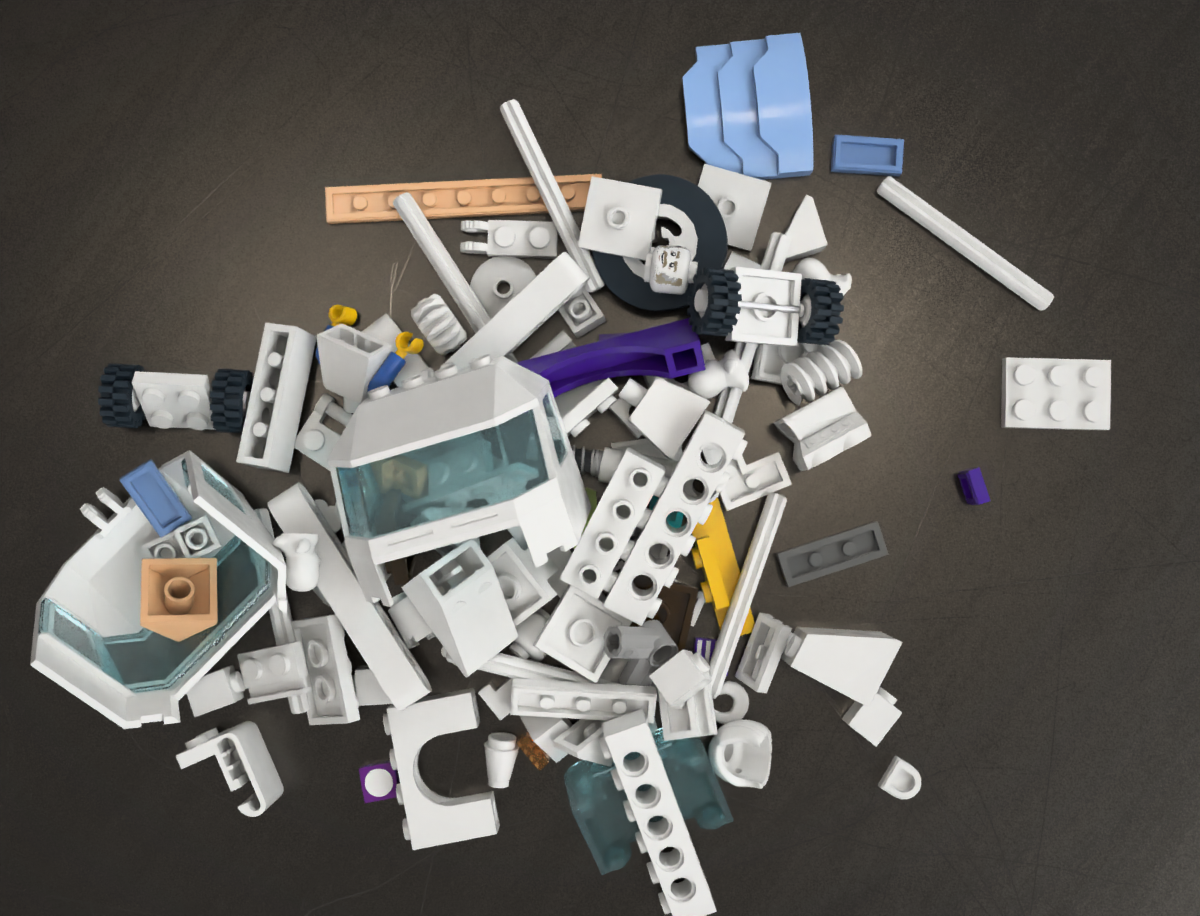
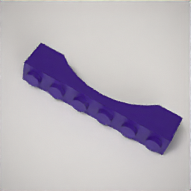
[510,318,706,420]

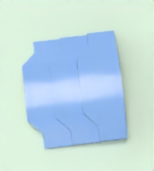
[682,33,813,180]

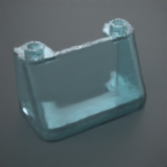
[564,728,734,875]

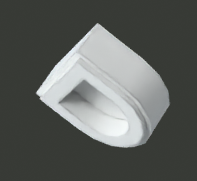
[878,755,921,799]

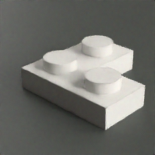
[702,446,792,511]

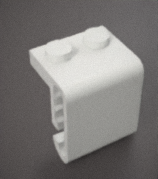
[530,330,618,437]
[176,721,284,817]

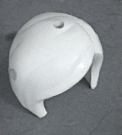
[708,719,772,789]

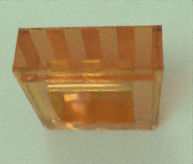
[516,731,550,771]

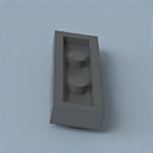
[776,521,889,587]

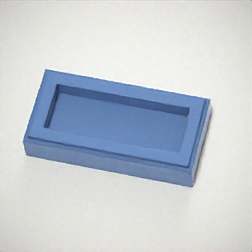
[831,135,904,177]
[120,459,192,538]

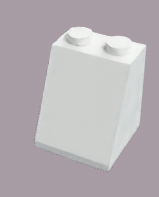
[781,627,903,708]

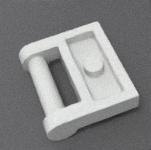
[294,393,357,483]

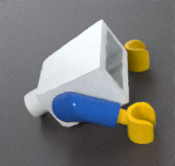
[315,305,424,413]

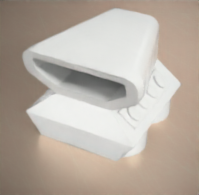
[774,386,872,471]

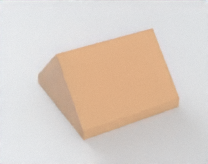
[140,558,218,642]

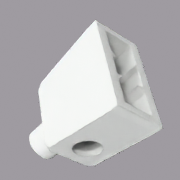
[618,377,710,459]

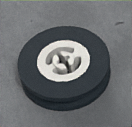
[592,174,728,311]

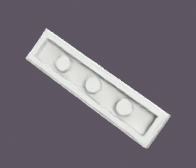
[510,678,657,723]

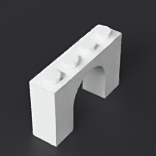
[383,688,500,850]

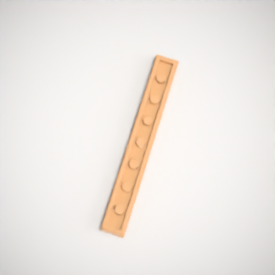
[325,174,602,224]

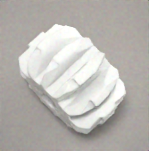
[411,294,467,356]

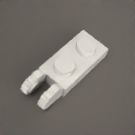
[460,220,558,259]

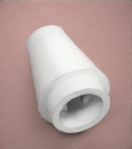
[484,732,519,788]

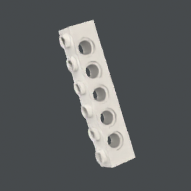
[603,410,748,626]
[599,708,717,916]

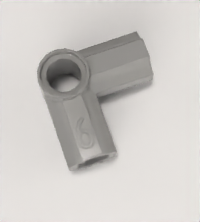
[603,620,679,686]

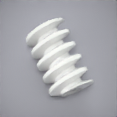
[780,339,863,406]

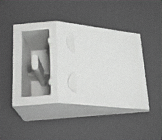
[401,538,519,678]

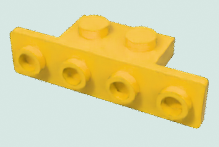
[690,498,755,636]

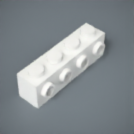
[236,323,317,473]
[559,447,669,599]

